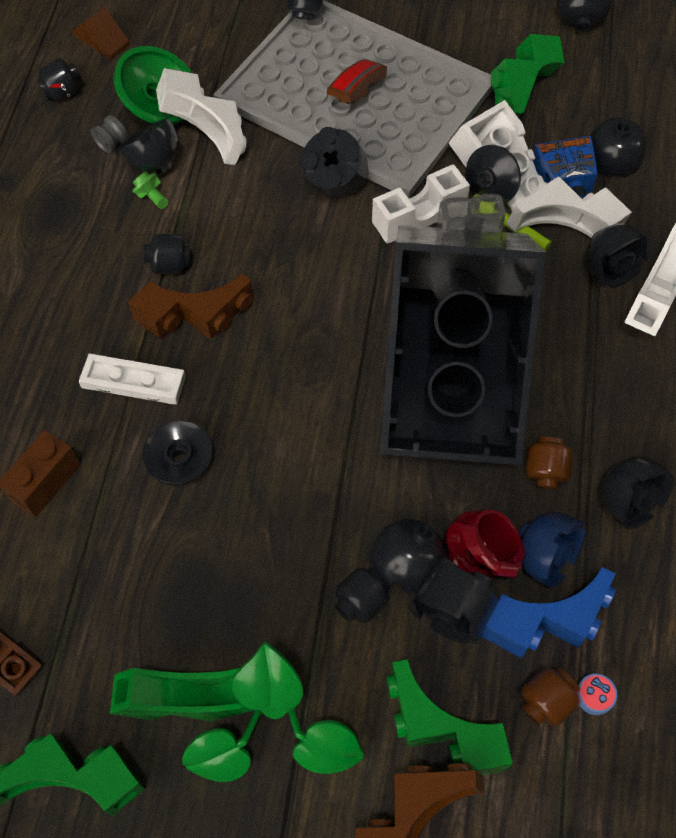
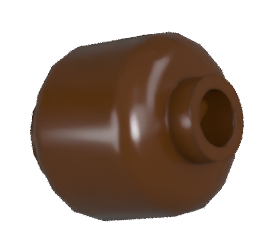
[525,437,573,490]
[521,667,580,727]

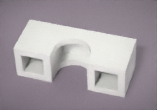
[372,164,470,244]

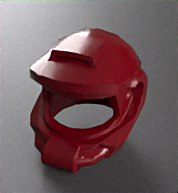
[446,510,525,580]

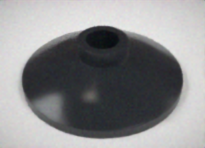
[466,144,521,206]
[143,421,213,485]

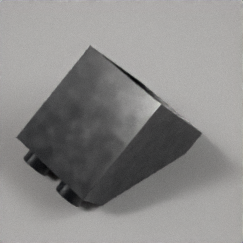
[380,225,546,465]

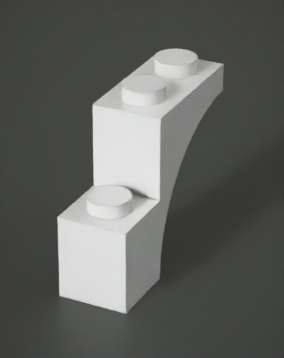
[156,68,246,165]
[507,176,632,238]
[624,223,676,336]

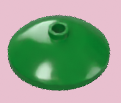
[113,46,192,125]

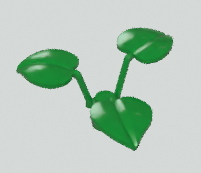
[182,642,365,782]

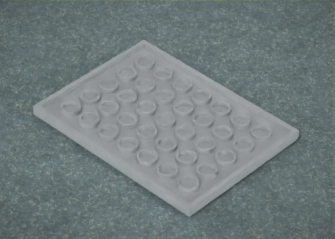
[213,0,493,199]

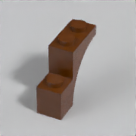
[128,274,254,340]
[355,764,485,838]

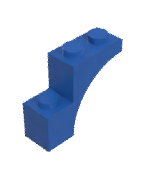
[481,567,616,658]

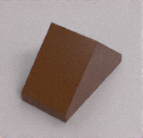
[72,6,130,60]

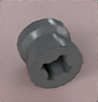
[91,115,128,154]

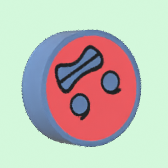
[577,674,617,715]

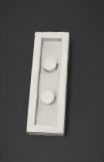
[79,354,186,405]

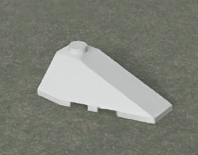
[449,100,544,226]

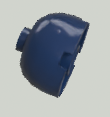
[519,512,586,588]

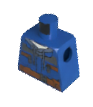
[533,136,597,199]

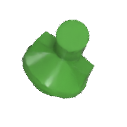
[132,171,168,209]

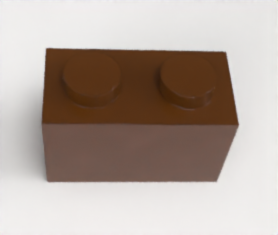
[0,430,81,518]

